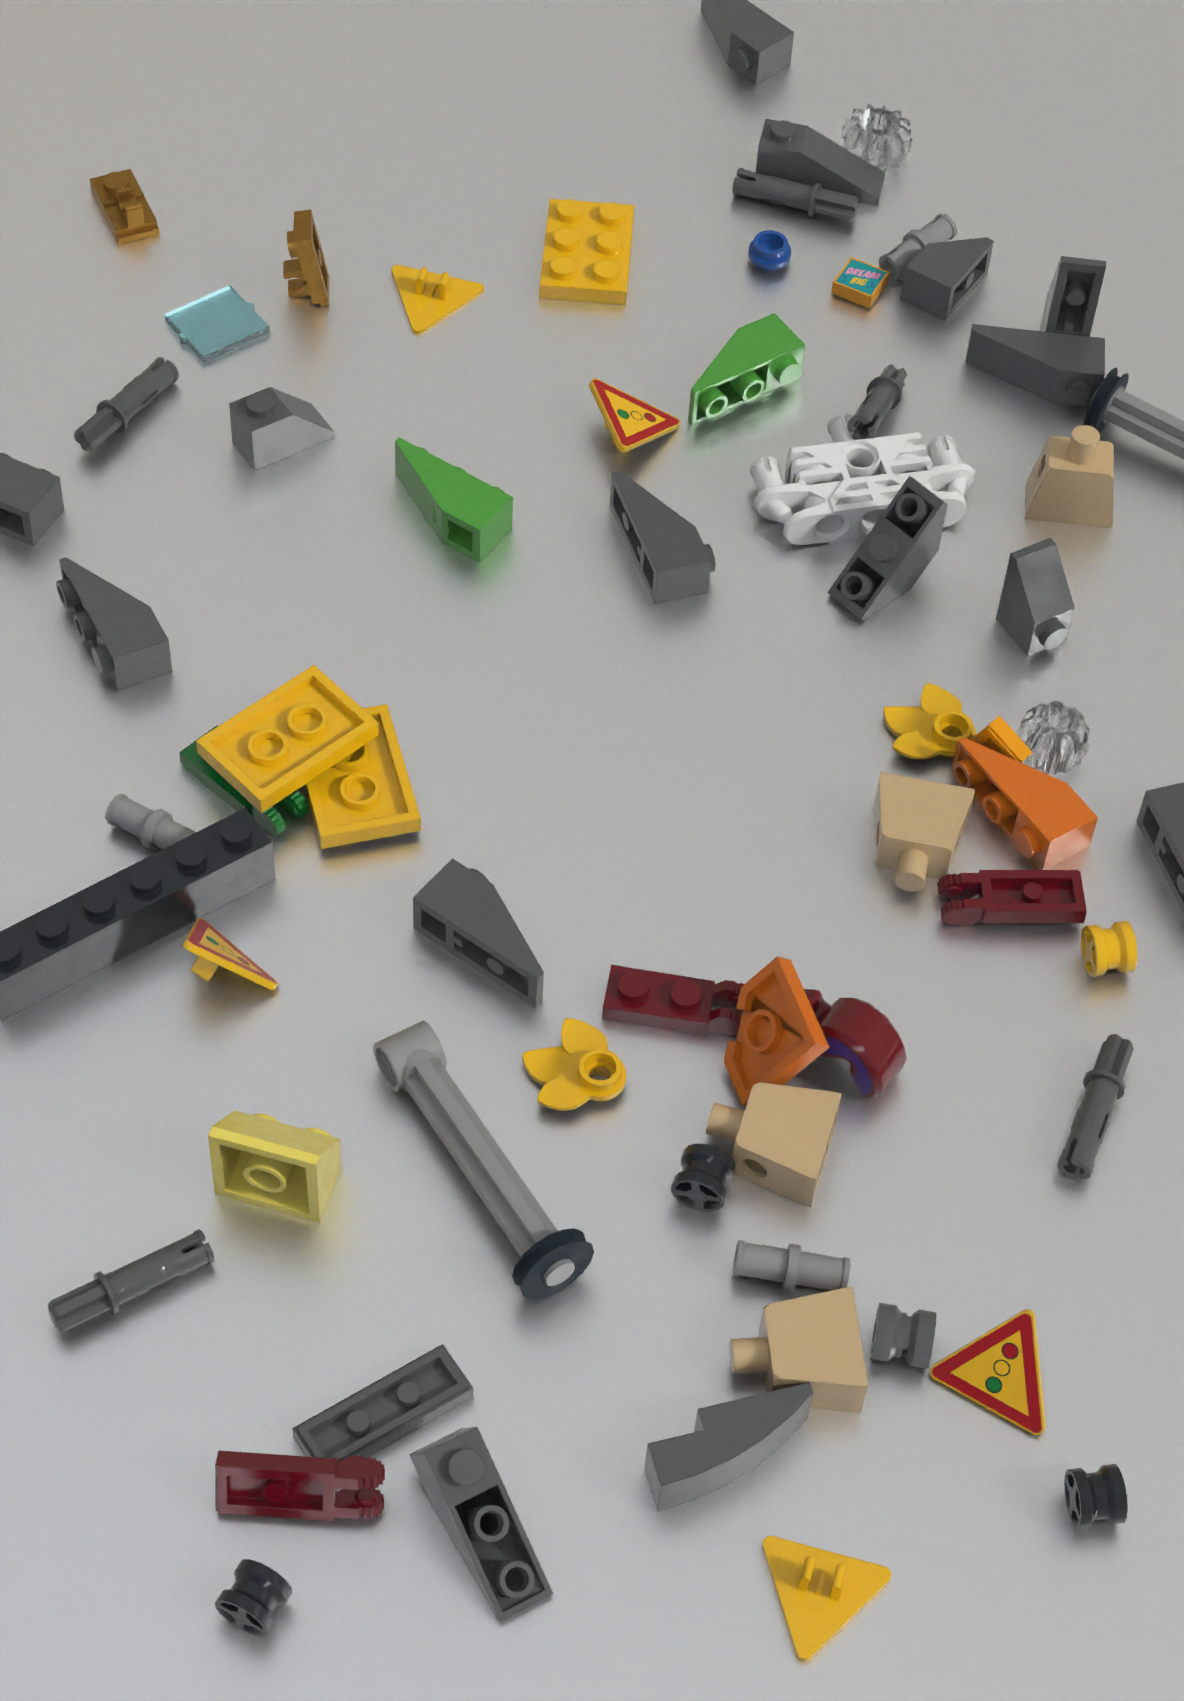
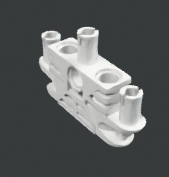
[750,414,975,545]

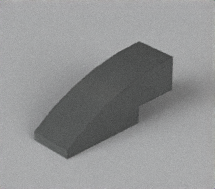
[644,1382,813,1512]

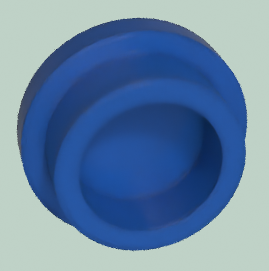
[748,230,791,270]

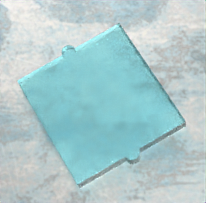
[165,285,270,363]

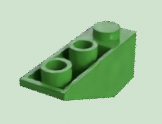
[688,313,805,426]
[395,437,513,563]

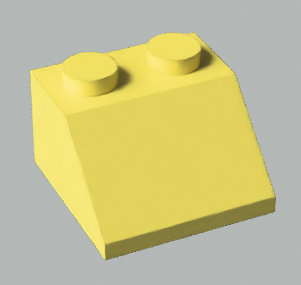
[208,1111,342,1223]

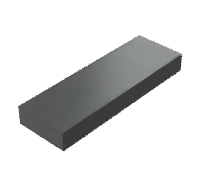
[292,1344,473,1462]

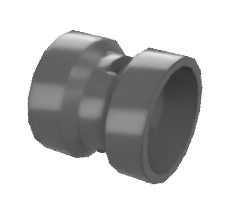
[870,1303,936,1369]

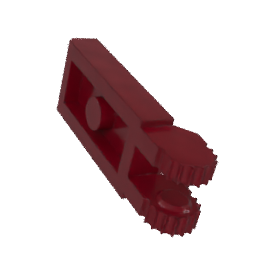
[937,870,1087,926]
[602,965,744,1037]
[215,1450,385,1521]

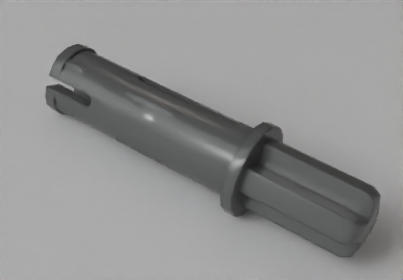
[732,168,859,221]
[74,357,179,451]
[847,365,907,440]
[1057,1034,1134,1179]
[47,1229,215,1332]

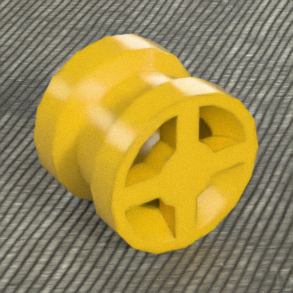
[1081,921,1137,977]

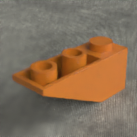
[951,737,1098,870]

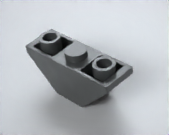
[827,476,947,621]

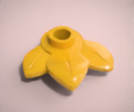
[883,683,976,760]
[522,1018,627,1111]

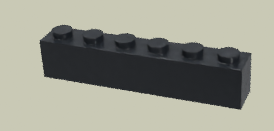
[0,808,275,1021]

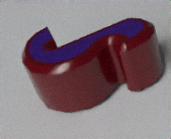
[804,989,906,1099]

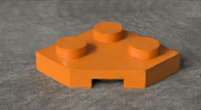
[724,956,830,1106]

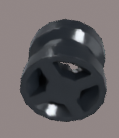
[671,1143,736,1212]
[1064,1464,1128,1529]
[215,1559,292,1636]

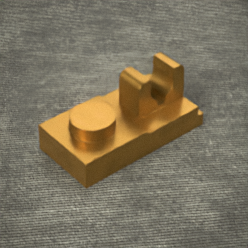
[90,169,160,245]
[283,209,329,307]

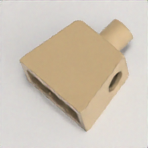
[1025,425,1114,528]
[873,772,975,892]
[706,1082,842,1207]
[729,1287,868,1412]

